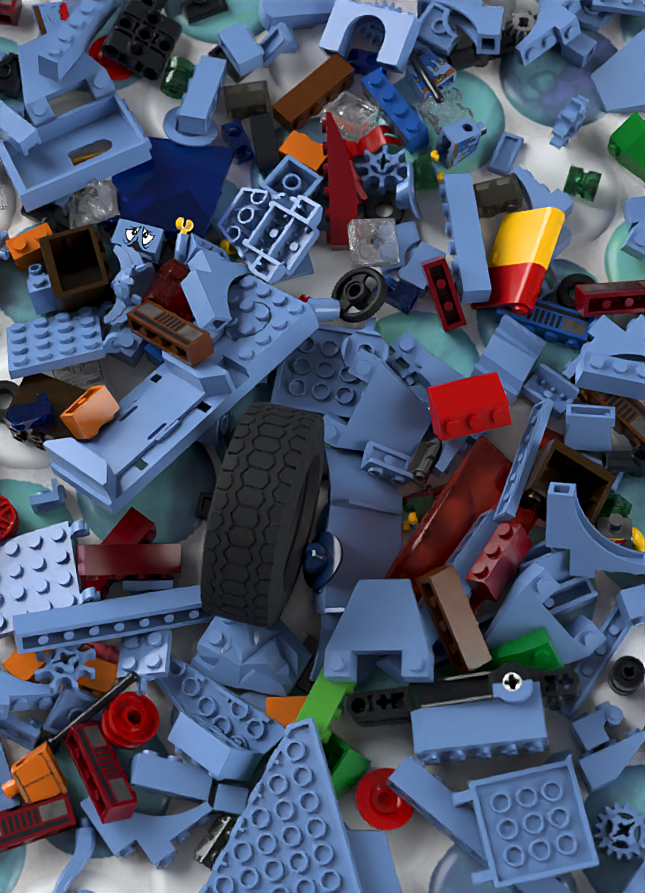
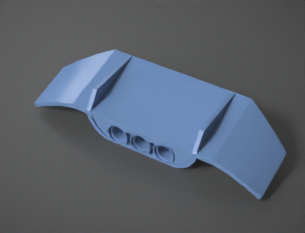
[310,447,403,687]

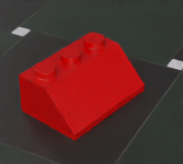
[427,371,512,441]

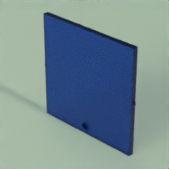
[96,136,235,239]

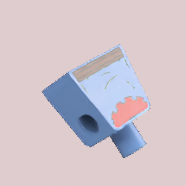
[31,1,72,36]

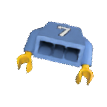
[174,217,237,288]

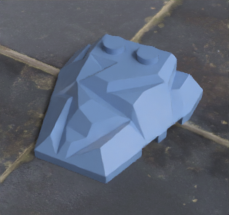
[217,187,323,284]
[191,616,314,697]

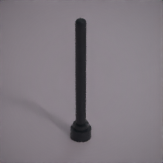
[409,49,444,104]
[38,671,138,755]

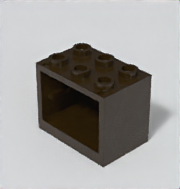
[38,224,116,313]
[3,373,87,451]
[519,438,617,525]

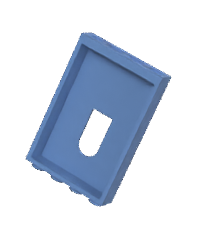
[0,92,152,212]

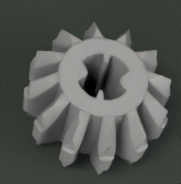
[504,9,538,46]

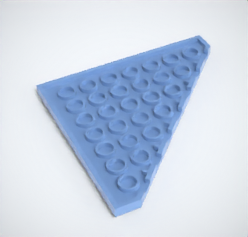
[199,717,363,893]

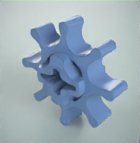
[549,95,589,150]
[355,144,407,195]
[34,644,96,695]

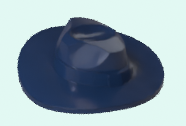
[302,531,343,589]

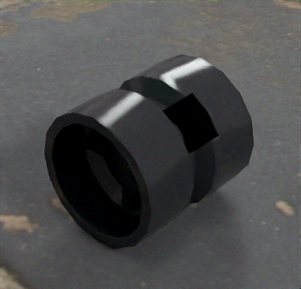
[608,656,645,696]

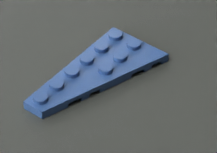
[154,652,286,782]

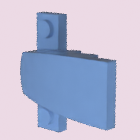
[258,0,336,54]

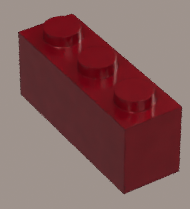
[420,255,467,332]
[464,521,533,602]

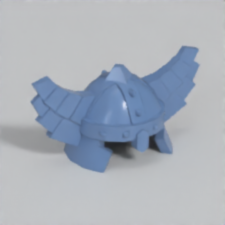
[104,244,157,326]

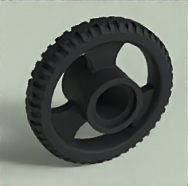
[331,267,387,323]

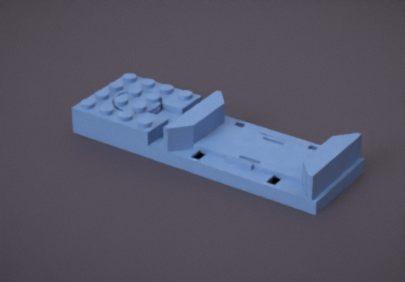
[43,274,319,515]

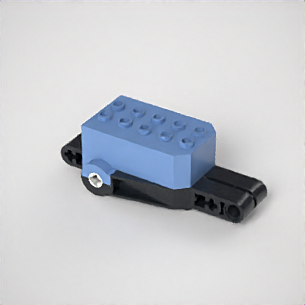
[345,662,581,766]

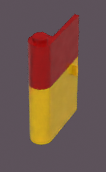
[471,207,565,316]

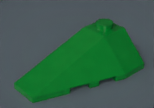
[608,111,645,182]
[455,627,566,676]
[322,732,371,800]

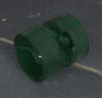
[160,57,194,99]
[563,165,602,202]

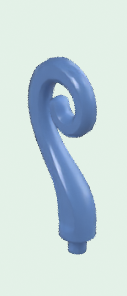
[52,818,96,893]

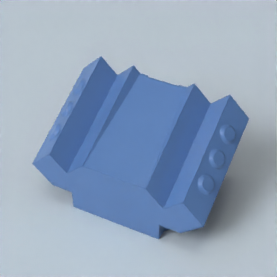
[470,314,547,407]

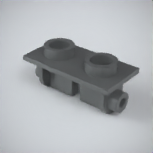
[406,437,443,489]
[193,813,236,871]

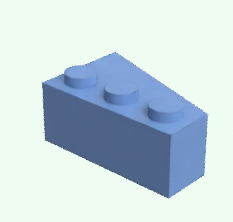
[167,712,263,781]
[126,750,213,803]

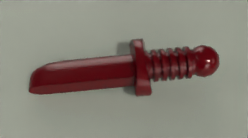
[402,482,454,506]

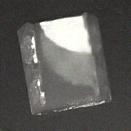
[414,87,476,136]
[68,178,120,229]

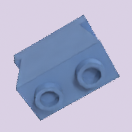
[563,403,615,453]
[517,540,572,584]

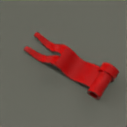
[341,125,403,163]

